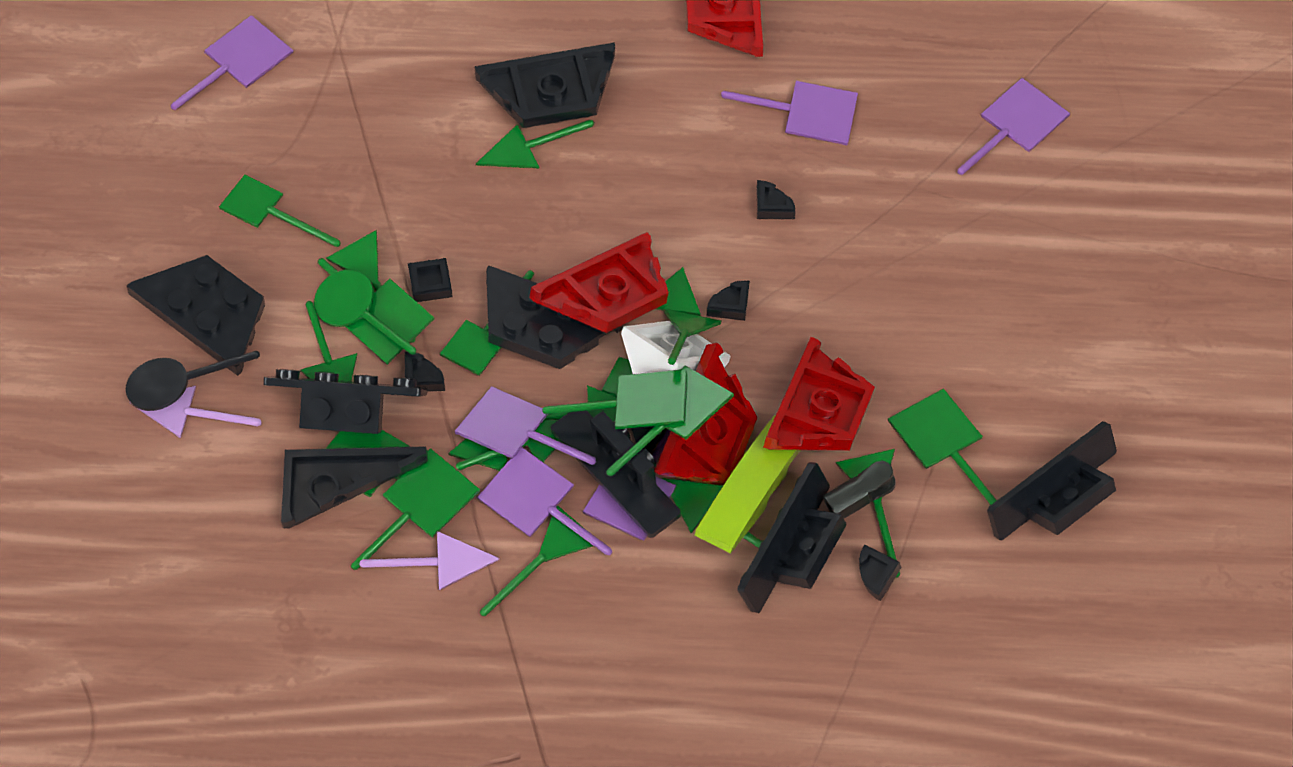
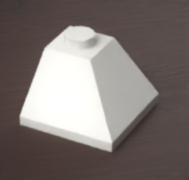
[621,321,731,374]

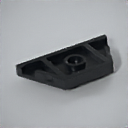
[474,42,615,128]
[127,255,265,376]
[486,265,625,369]

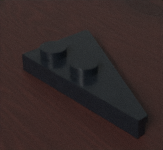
[281,446,428,528]

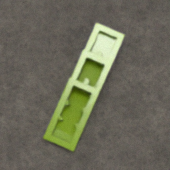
[694,415,801,554]

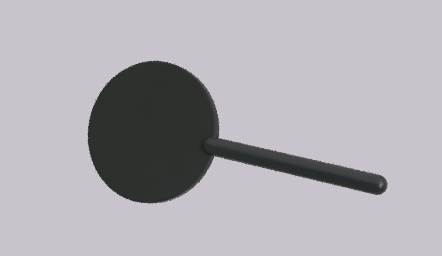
[126,351,260,411]

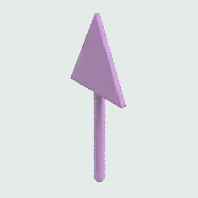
[130,386,262,438]
[360,531,500,590]

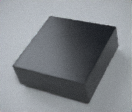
[408,258,452,302]

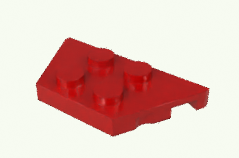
[686,0,763,57]
[529,232,669,333]
[763,337,875,451]
[654,342,758,485]

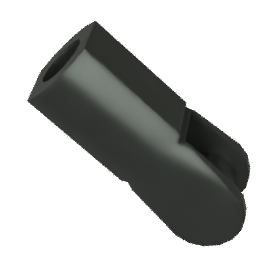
[823,461,896,519]

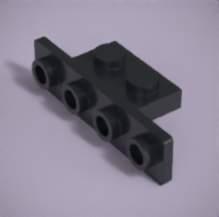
[263,369,428,434]
[551,411,681,538]
[987,421,1117,540]
[738,462,847,613]

